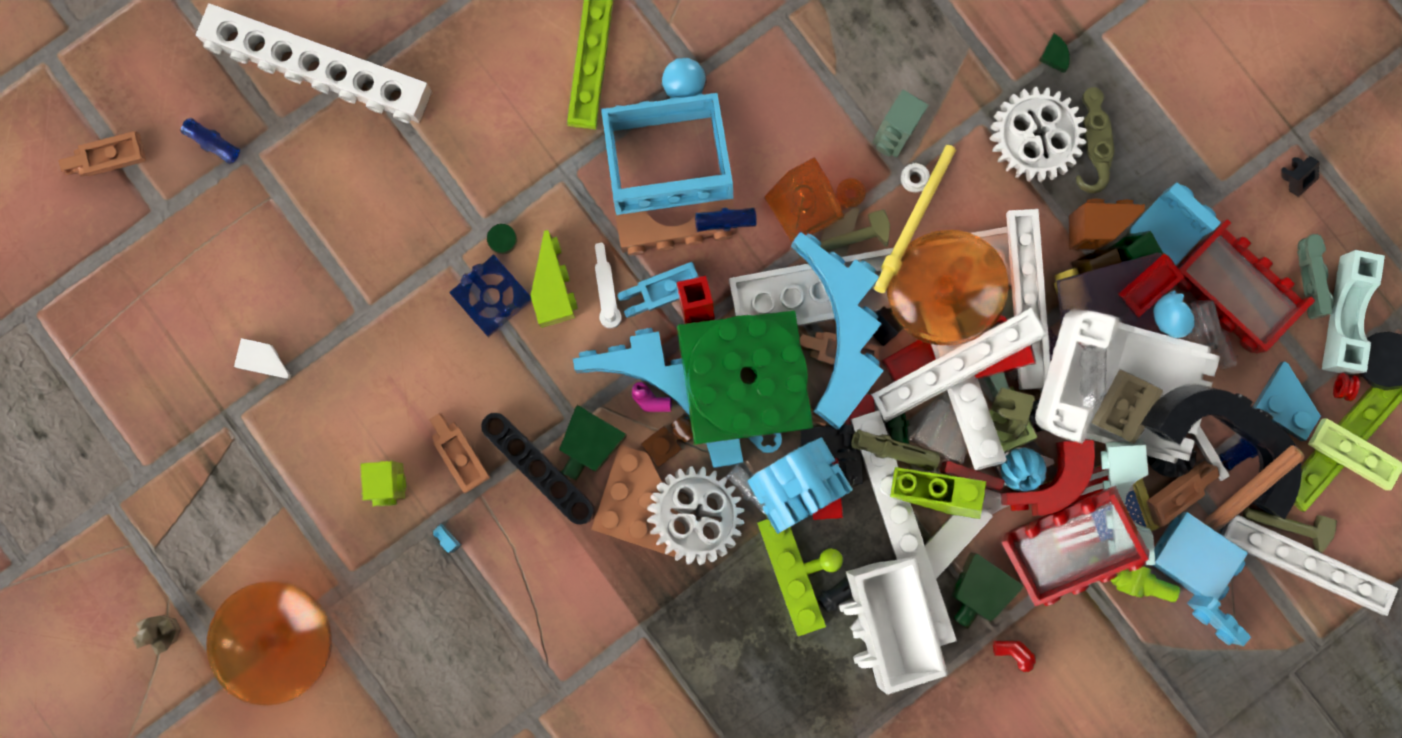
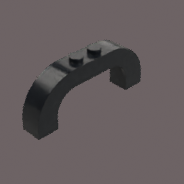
[1141,384,1302,520]

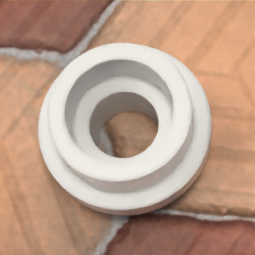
[901,163,930,193]

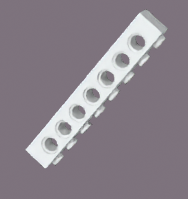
[196,4,432,123]

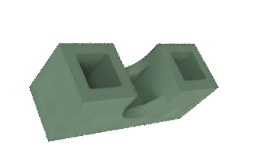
[872,89,929,158]

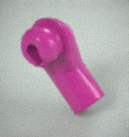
[631,382,672,412]

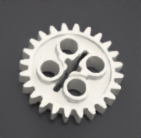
[990,87,1087,182]
[647,466,745,565]

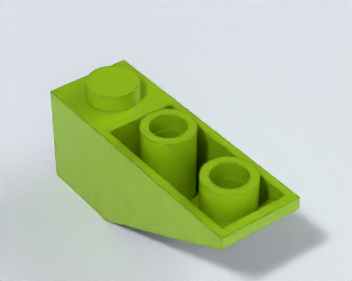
[531,230,578,328]
[890,467,986,519]

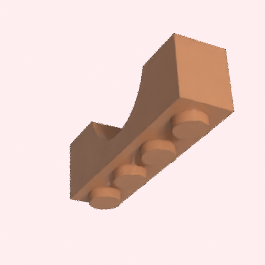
[615,199,738,256]

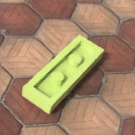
[1308,418,1402,490]

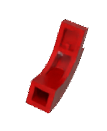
[677,275,715,324]
[1001,440,1095,516]

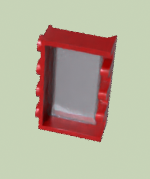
[1176,219,1315,354]
[1002,485,1149,607]

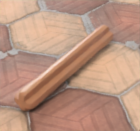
[1204,445,1304,532]

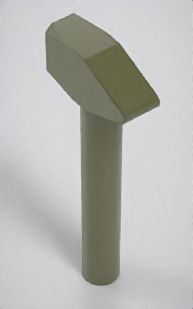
[820,209,890,252]
[1243,507,1337,553]

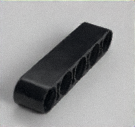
[481,413,595,525]

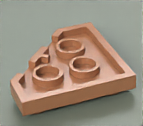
[591,445,685,557]

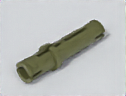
[852,429,940,471]

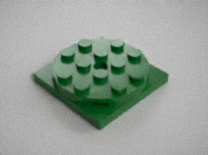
[677,310,813,445]

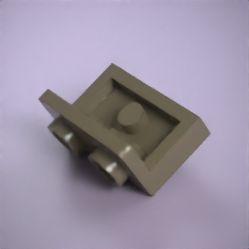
[1091,369,1163,444]

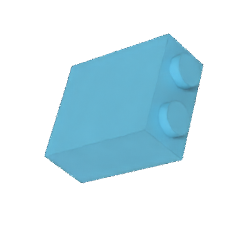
[1151,512,1248,601]

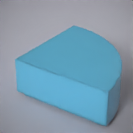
[433,524,461,553]

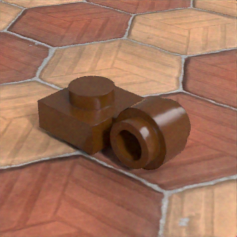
[641,414,693,467]

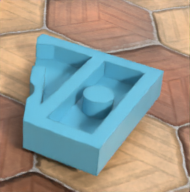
[1253,361,1321,441]
[1187,595,1251,646]

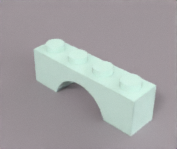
[1321,250,1385,375]
[1101,440,1155,565]

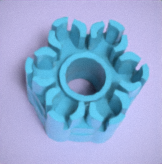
[747,437,853,534]

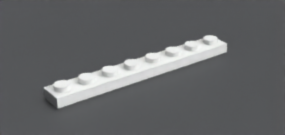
[850,410,957,646]

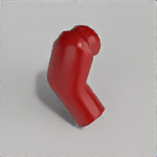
[993,641,1036,672]

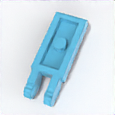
[617,261,699,318]

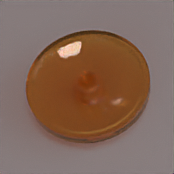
[887,230,1009,346]
[206,581,332,706]

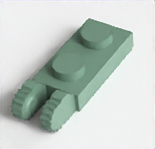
[1297,234,1334,320]

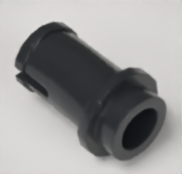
[818,576,852,613]

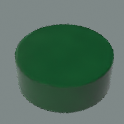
[487,224,517,254]

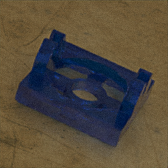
[449,254,532,337]

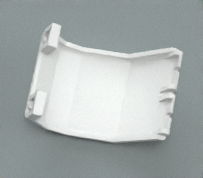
[1035,310,1221,463]

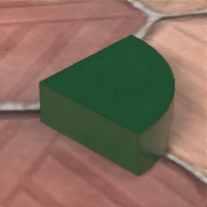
[1039,33,1070,73]

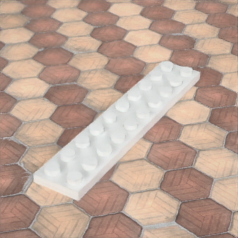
[729,227,1012,326]

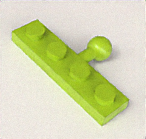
[757,519,843,637]

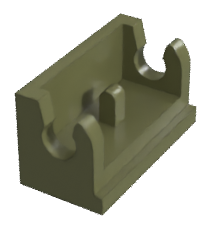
[991,387,1035,439]

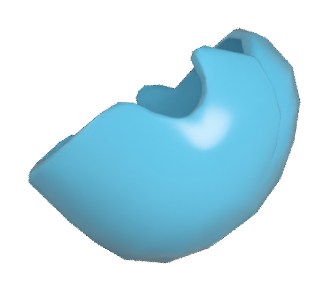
[662,58,706,98]
[1153,290,1194,338]

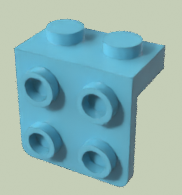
[1129,182,1221,265]

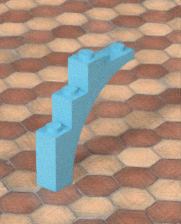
[791,232,884,430]
[573,328,743,468]

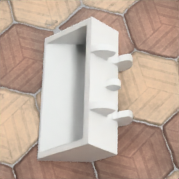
[839,557,948,695]

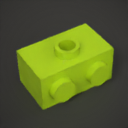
[360,461,406,506]

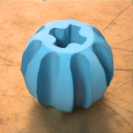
[1001,447,1047,492]

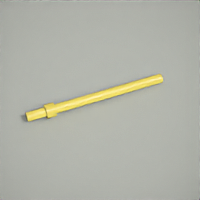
[874,145,956,293]

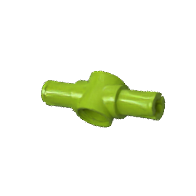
[1089,557,1180,603]

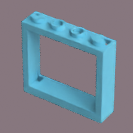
[601,93,733,215]

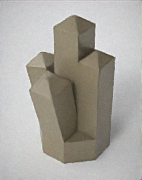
[132,615,181,655]

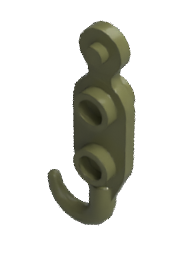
[1076,87,1115,194]

